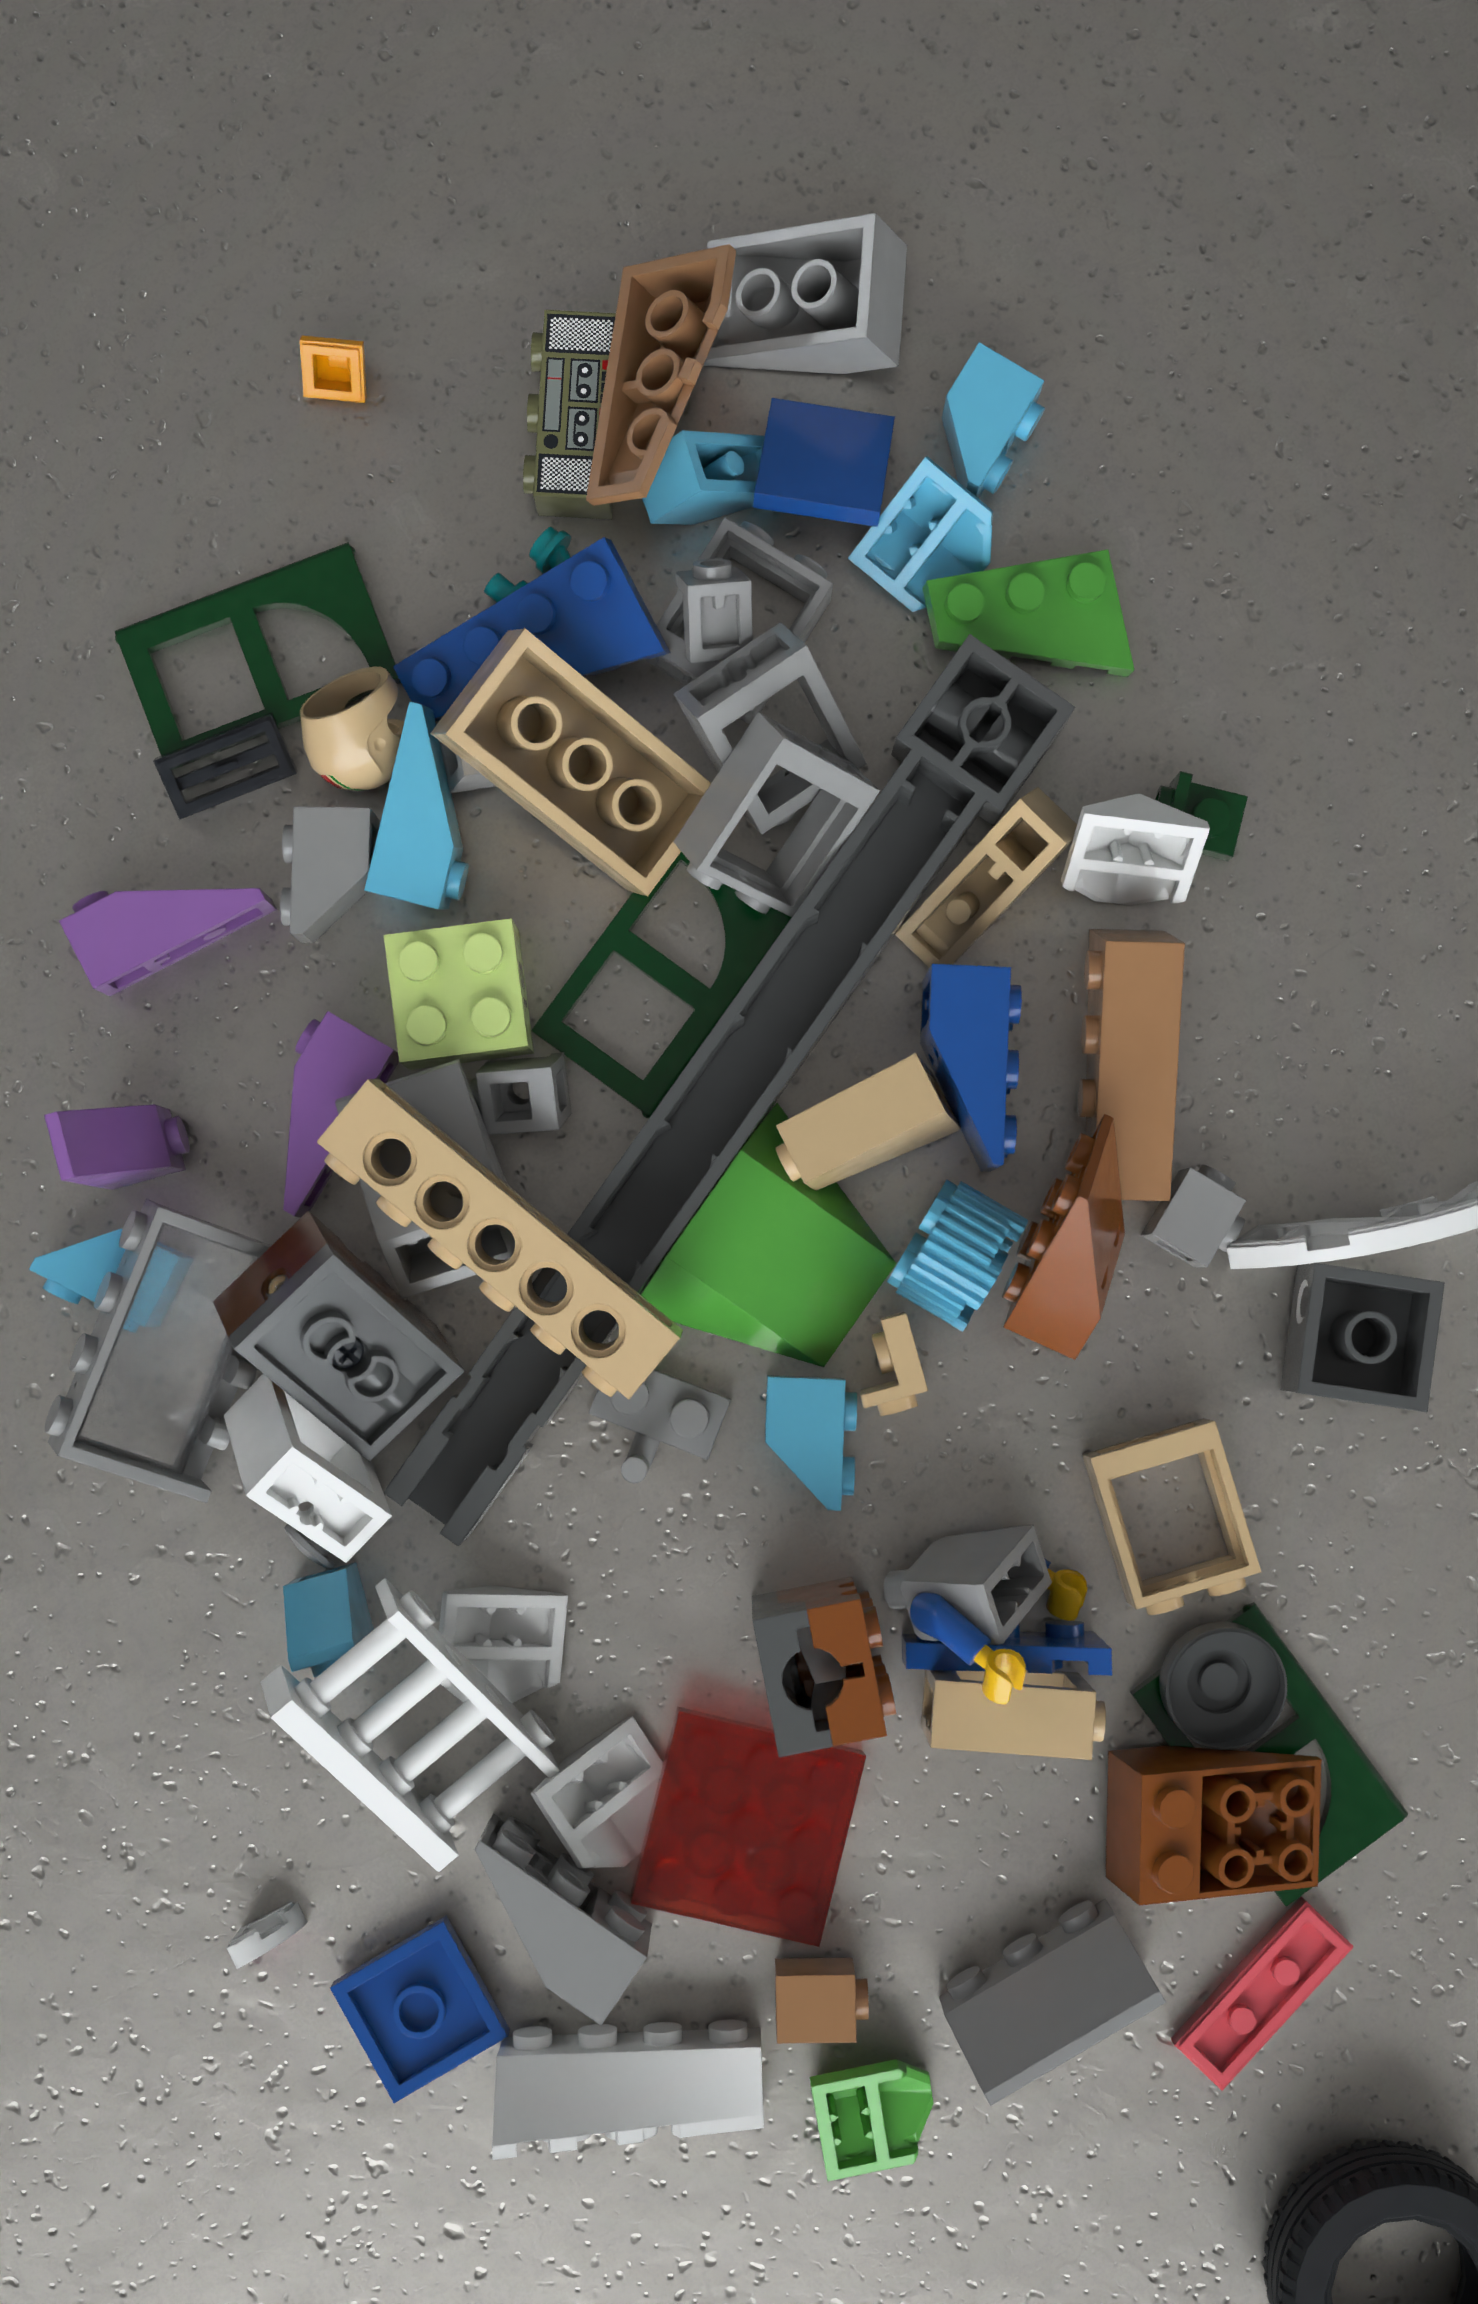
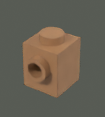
[775,1957,869,2044]

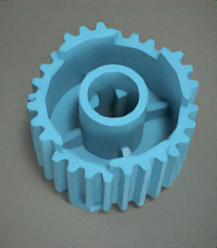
[887,1180,1029,1332]

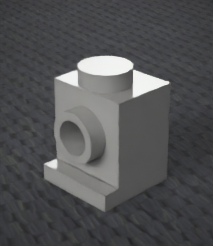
[470,1052,572,1135]

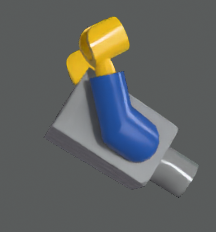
[884,1525,1088,1704]

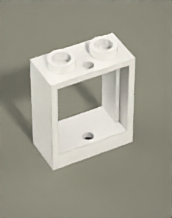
[224,1374,392,1563]

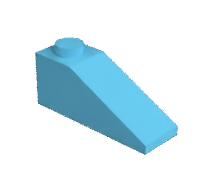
[364,701,469,910]

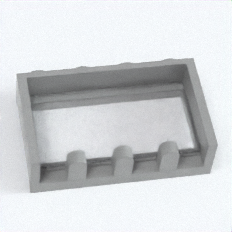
[44,1199,272,1503]

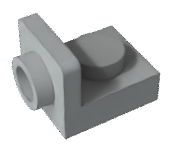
[676,559,753,663]

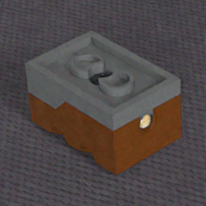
[213,1211,464,1462]

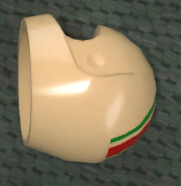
[300,666,404,792]

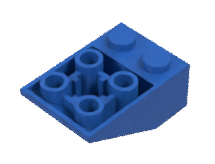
[920,964,1022,1172]

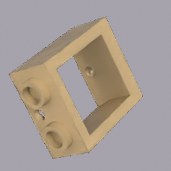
[1082,1418,1261,1615]
[921,1670,1106,1760]

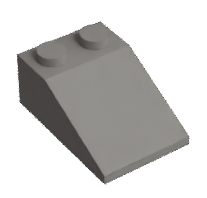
[704,213,907,374]

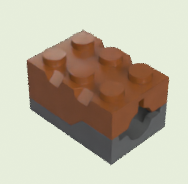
[752,1577,896,1757]

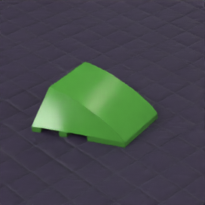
[641,1103,896,1367]

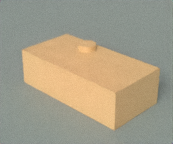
[430,628,711,896]

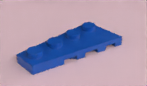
[393,537,671,722]

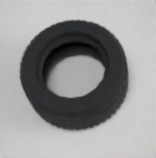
[1263,2140,1478,2304]

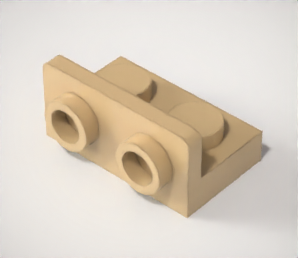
[860,1312,928,1416]

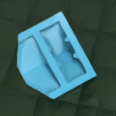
[848,456,993,612]

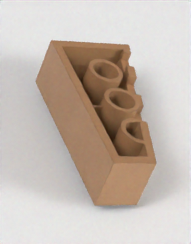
[1078,929,1185,1201]

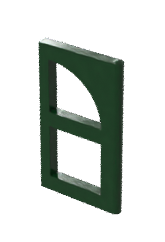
[115,542,401,770]
[531,852,792,1118]
[1130,1602,1408,1907]

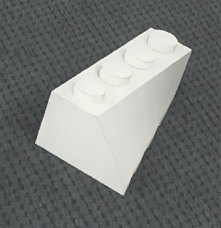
[492,2019,764,2160]

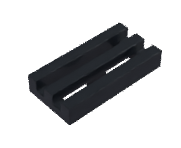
[153,712,298,820]

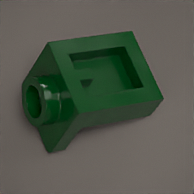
[1155,771,1248,861]

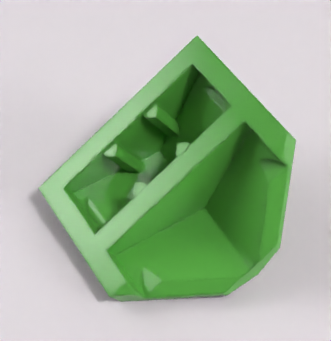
[809,2059,933,2181]

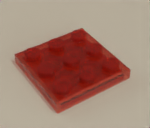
[630,1706,866,1947]

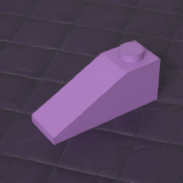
[59,888,277,997]
[283,1011,399,1218]
[44,1104,190,1190]

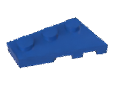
[902,1620,1112,1676]

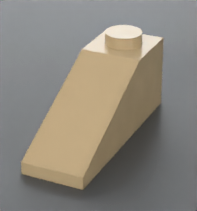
[895,787,1077,968]

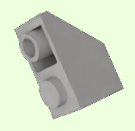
[280,806,380,943]

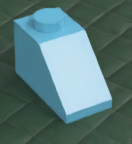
[642,430,765,525]

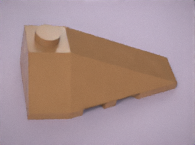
[586,244,736,506]

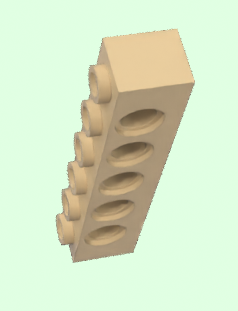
[317,1078,683,1400]

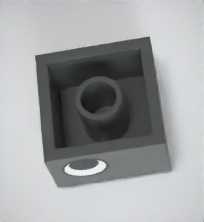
[1280,1263,1445,1412]

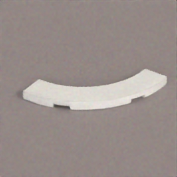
[1226,1181,1478,1269]

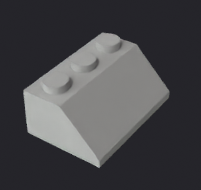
[939,1899,1166,2106]

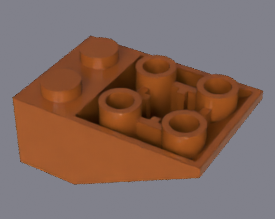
[1002,1114,1125,1360]
[1105,1746,1322,1906]

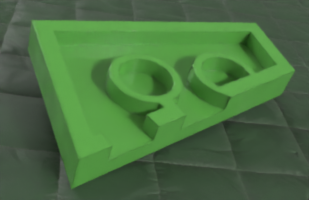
[922,549,1134,677]

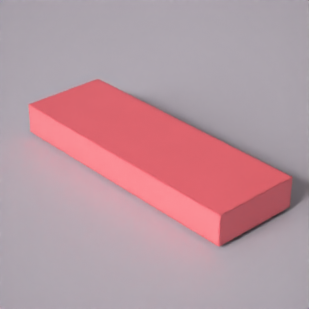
[1171,1896,1354,2091]

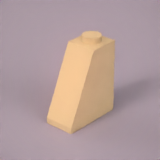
[775,1053,961,1191]

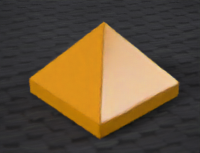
[300,335,367,403]

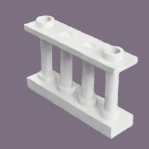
[260,1578,560,1872]

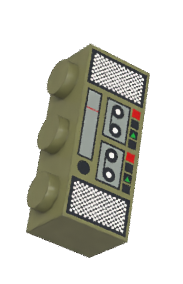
[523,310,616,520]

